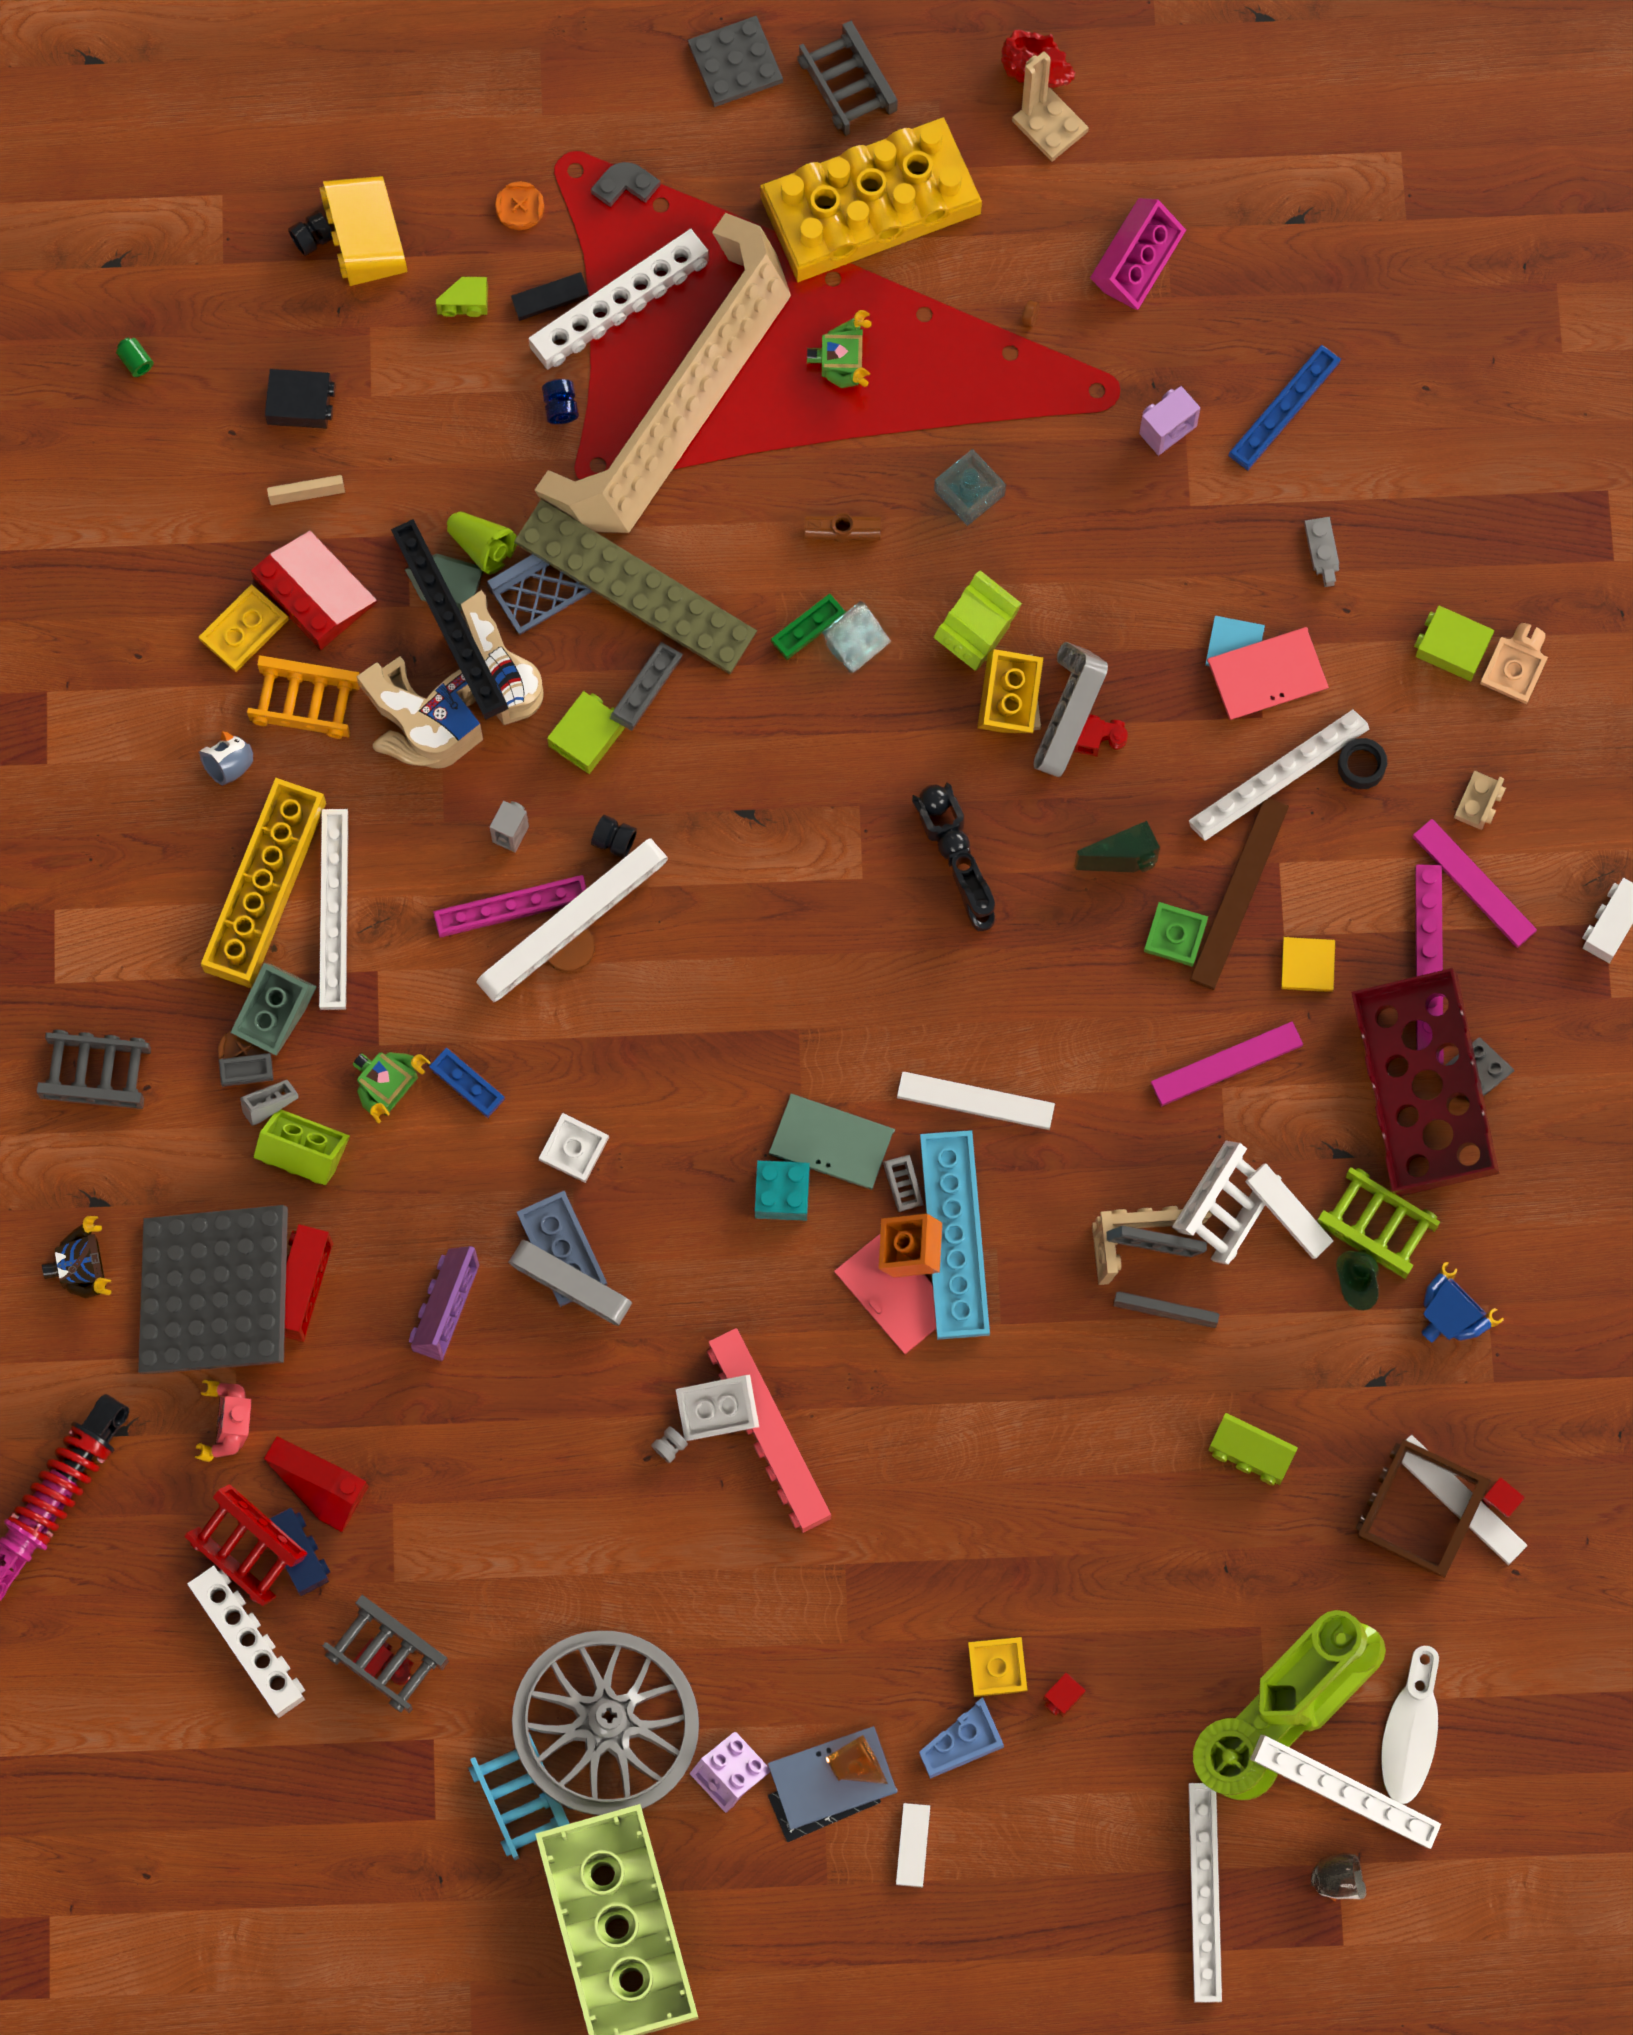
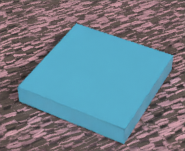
[1205,616,1265,666]

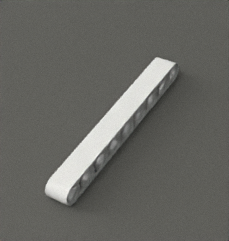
[476,839,668,1002]

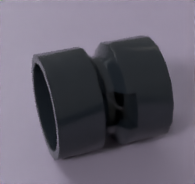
[288,210,333,256]
[591,814,637,859]

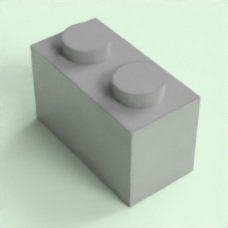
[490,801,529,853]

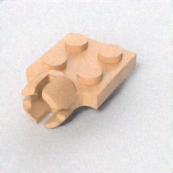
[1480,623,1548,704]

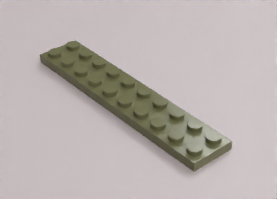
[514,499,757,674]

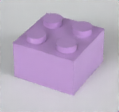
[1139,386,1200,456]

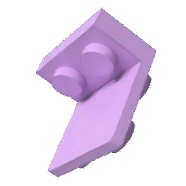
[689,1732,770,1813]

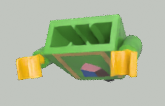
[807,310,871,388]
[353,1052,430,1123]

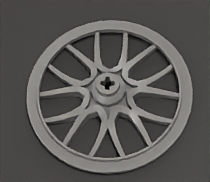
[512,1631,699,1816]

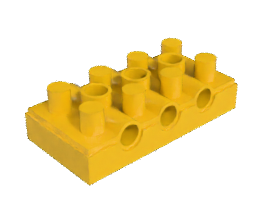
[760,117,982,282]

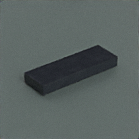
[511,272,590,321]

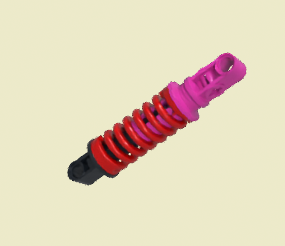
[0,1394,129,1601]

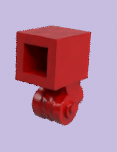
[1073,714,1128,757]
[353,1637,414,1685]

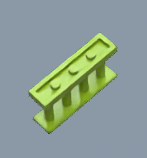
[1317,1167,1440,1279]

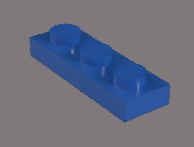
[429,1048,505,1118]

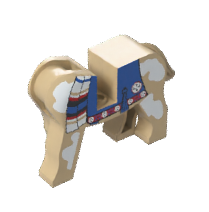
[356,590,544,768]

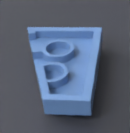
[919,1697,1004,1779]

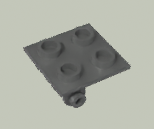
[1446,1037,1514,1103]

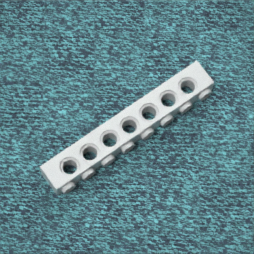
[529,229,709,370]

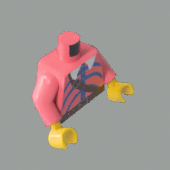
[195,1380,251,1462]

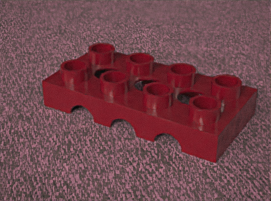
[1351,968,1500,1197]

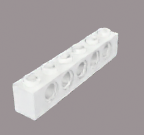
[187,1566,305,1718]

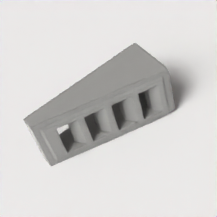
[240,1080,299,1126]
[883,1155,923,1212]

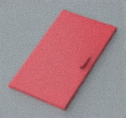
[1207,627,1329,720]
[834,1234,936,1355]

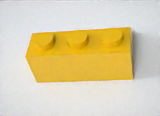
[977,649,1043,733]

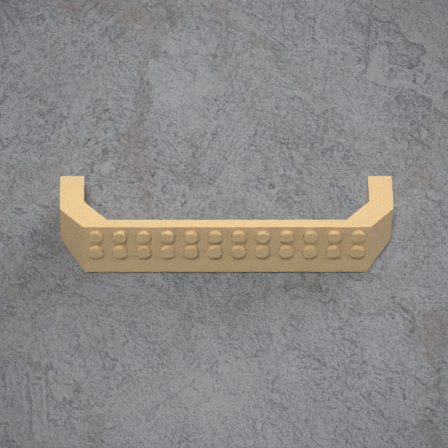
[535,213,791,533]

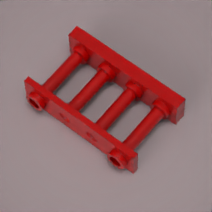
[184,1484,308,1606]

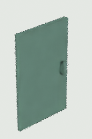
[769,1093,895,1190]

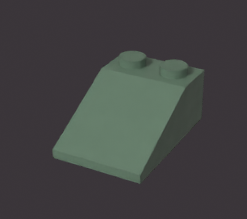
[230,963,317,1055]

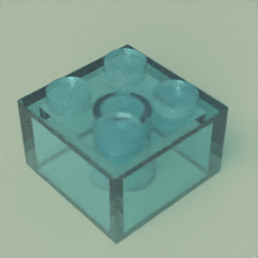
[934,449,1006,526]

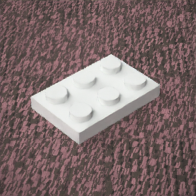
[676,1375,759,1441]

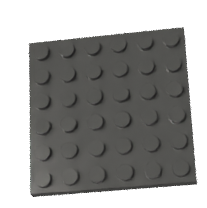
[138,1205,288,1374]

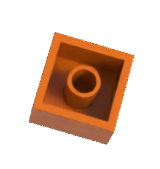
[878,1214,942,1278]

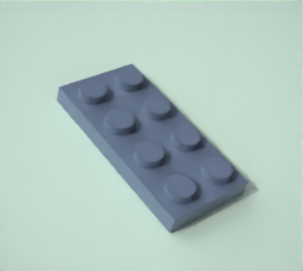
[517,1191,608,1307]

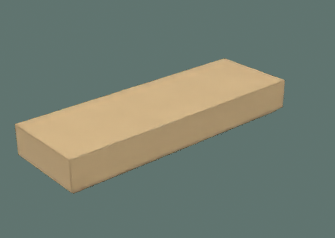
[267,475,345,505]

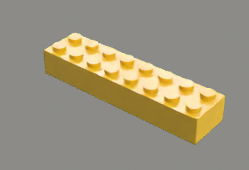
[201,778,326,989]

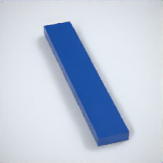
[1228,344,1341,470]

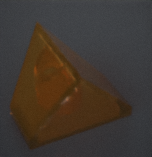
[826,1735,888,1784]

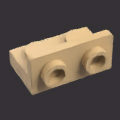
[1454,771,1506,830]

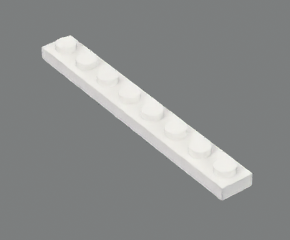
[1189,710,1369,841]
[319,809,348,1010]
[1250,1735,1441,1849]
[1188,1783,1222,2003]

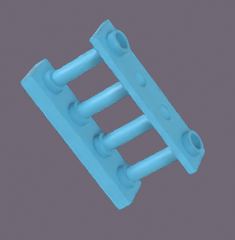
[468,1733,569,1860]

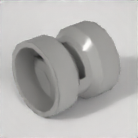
[651,1426,688,1463]

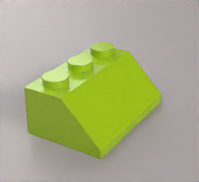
[254,1109,350,1185]
[1208,1413,1298,1486]

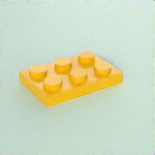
[199,584,289,672]

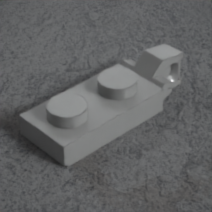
[1304,517,1339,587]

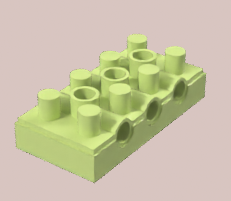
[535,1804,699,2035]

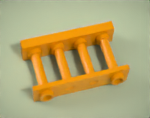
[247,655,360,739]

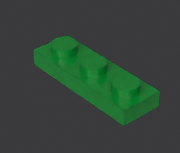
[771,593,846,660]

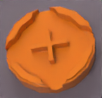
[495,181,545,230]

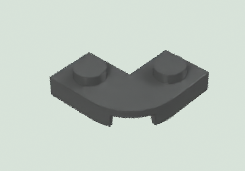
[591,162,661,207]

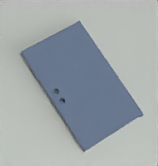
[768,1726,898,1830]

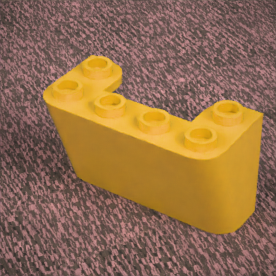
[319,176,408,286]

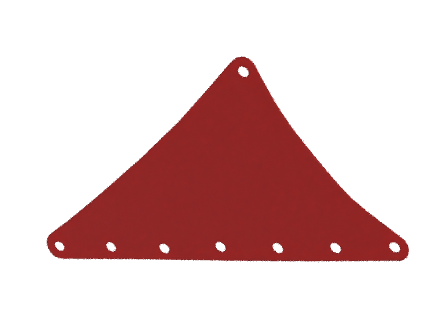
[554,151,1121,480]

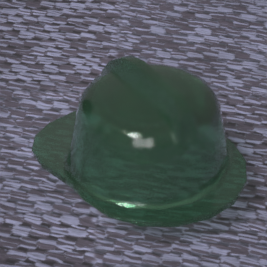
[1336,1250,1379,1311]

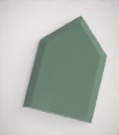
[405,553,484,612]

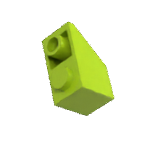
[436,277,488,317]

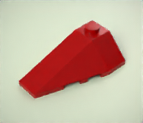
[264,1436,369,1533]

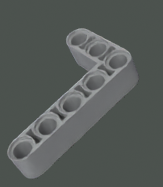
[1034,642,1108,777]

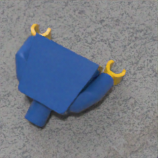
[1421,1262,1503,1343]

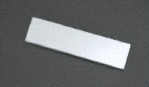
[1245,1163,1333,1259]

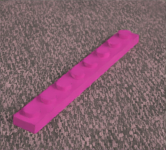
[1415,865,1444,1065]

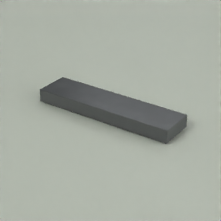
[610,642,683,731]
[1106,1226,1207,1257]
[1113,1291,1220,1328]

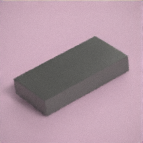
[219,1053,274,1087]

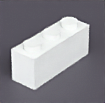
[1582,878,1633,964]

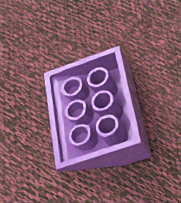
[409,1246,479,1361]

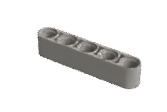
[508,1240,632,1326]

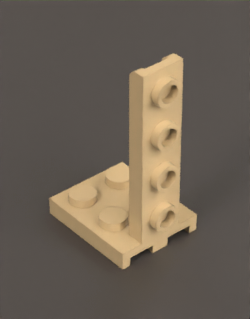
[1012,51,1089,162]
[1092,1206,1212,1285]

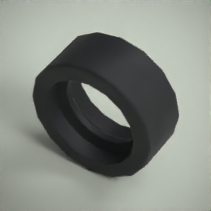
[1338,738,1387,789]

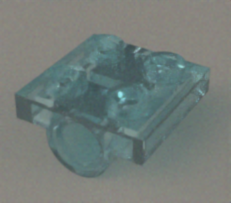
[822,601,891,673]

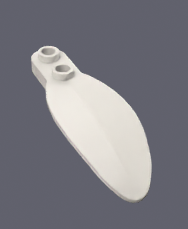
[1381,1646,1439,1804]

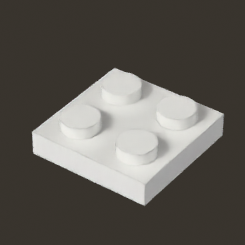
[539,1113,609,1183]

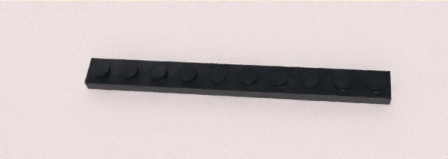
[391,519,509,720]

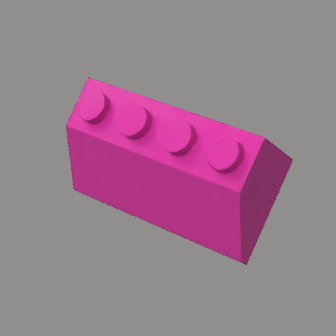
[1090,198,1186,310]

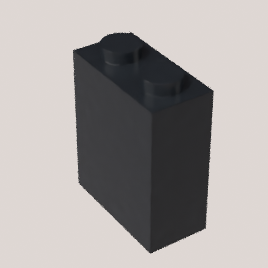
[265,369,336,429]

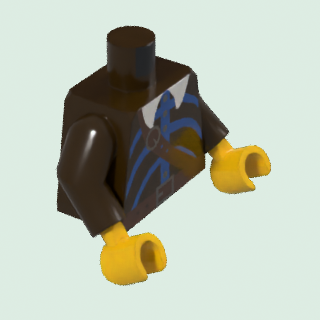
[42,1216,111,1299]

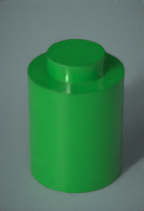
[116,338,154,377]

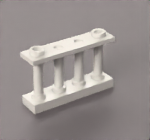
[1172,1141,1282,1264]

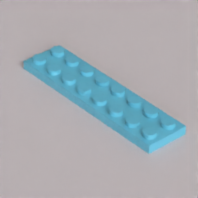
[920,1130,990,1340]

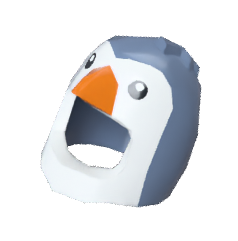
[198,731,253,785]

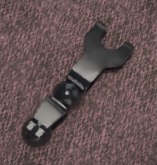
[912,782,995,931]

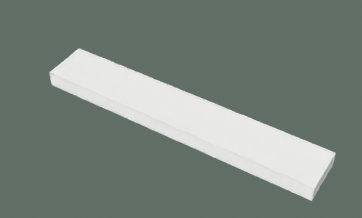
[897,1072,1055,1130]
[1402,1435,1528,1566]

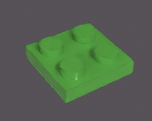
[1144,902,1208,967]

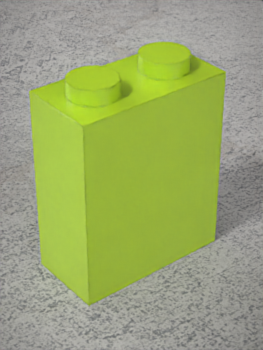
[1414,606,1494,682]
[547,691,625,774]

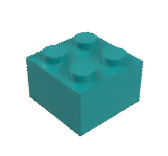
[755,1160,810,1221]

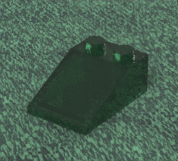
[1074,821,1160,873]

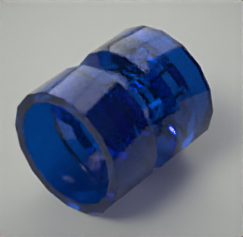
[542,379,579,424]

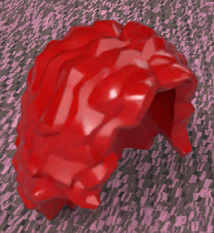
[1001,29,1075,89]

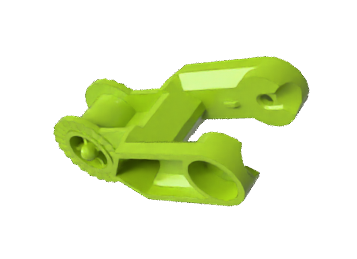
[1193,1610,1386,1800]

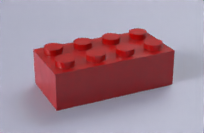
[284,1224,333,1342]

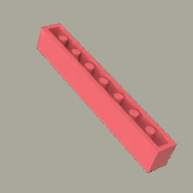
[706,1328,831,1533]

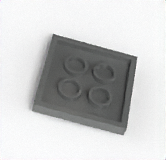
[688,16,783,107]

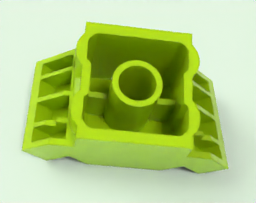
[933,571,1022,671]

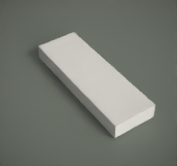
[896,1803,930,1888]

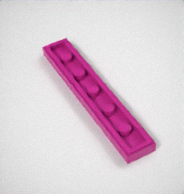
[1413,819,1537,948]
[433,875,586,938]
[1151,1022,1303,1107]

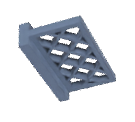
[487,554,593,635]

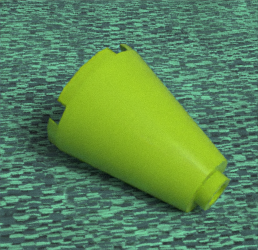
[447,511,517,575]

